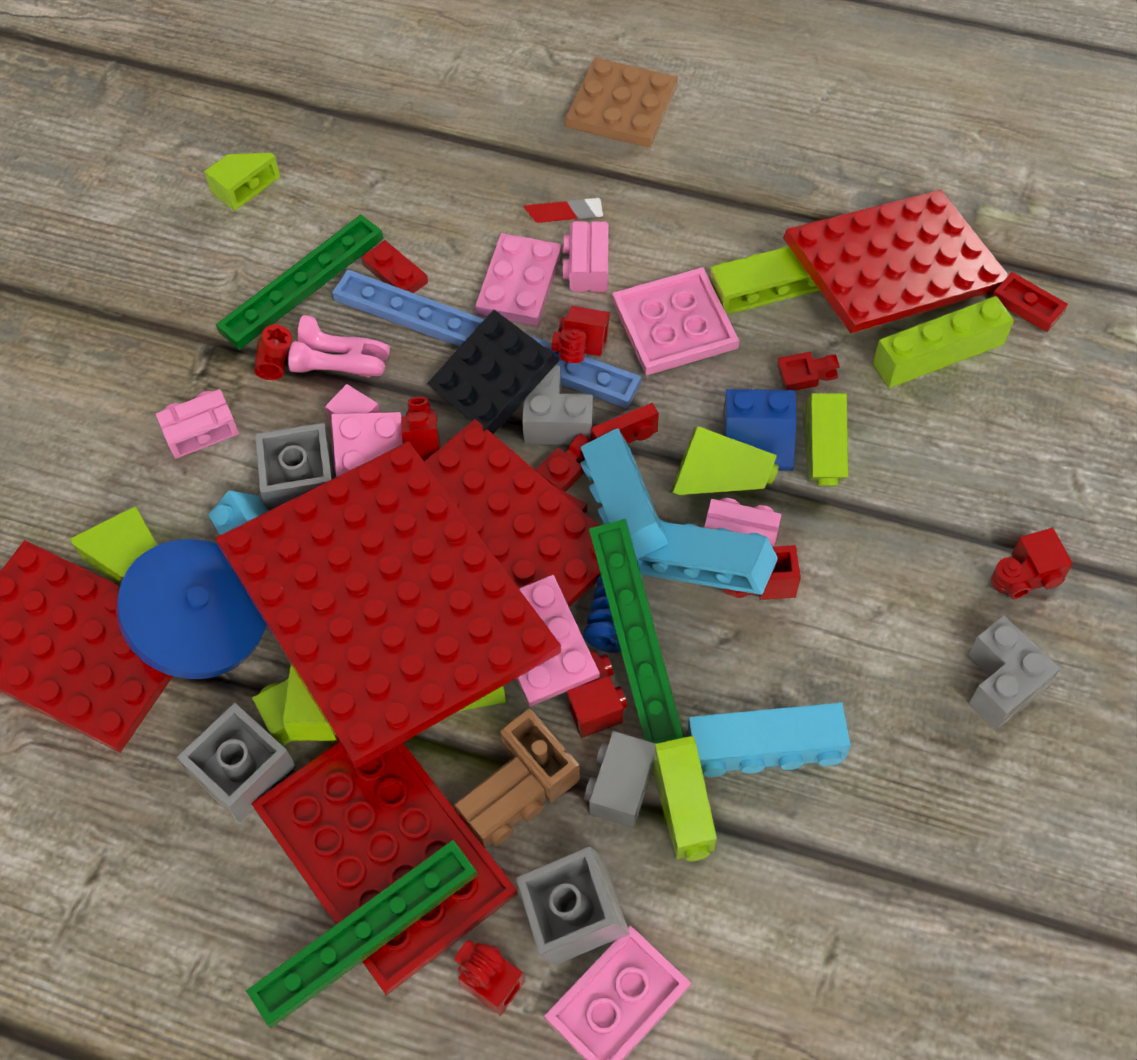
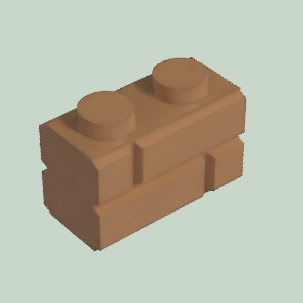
[500,709,580,803]
[454,756,546,849]

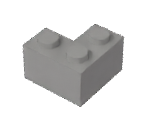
[522,365,593,445]
[968,615,1060,731]

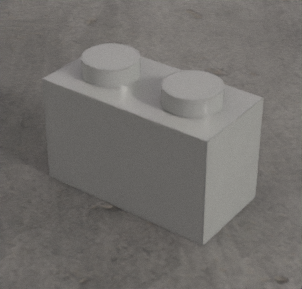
[584,731,655,828]

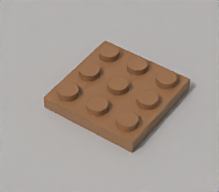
[565,57,678,148]

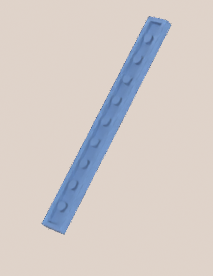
[332,270,642,409]

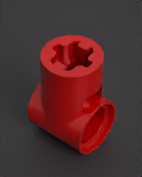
[254,324,292,380]

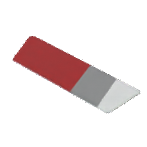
[524,198,603,223]

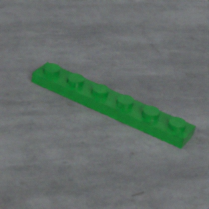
[216,214,384,350]
[589,519,684,744]
[246,840,478,1028]

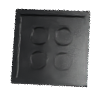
[427,309,559,434]

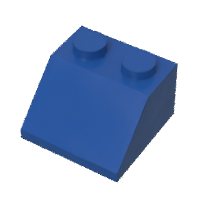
[723,389,797,471]

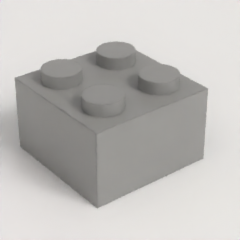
[255,423,335,511]
[176,703,296,823]
[516,846,630,965]

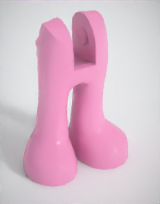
[288,315,390,378]

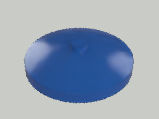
[116,539,266,679]

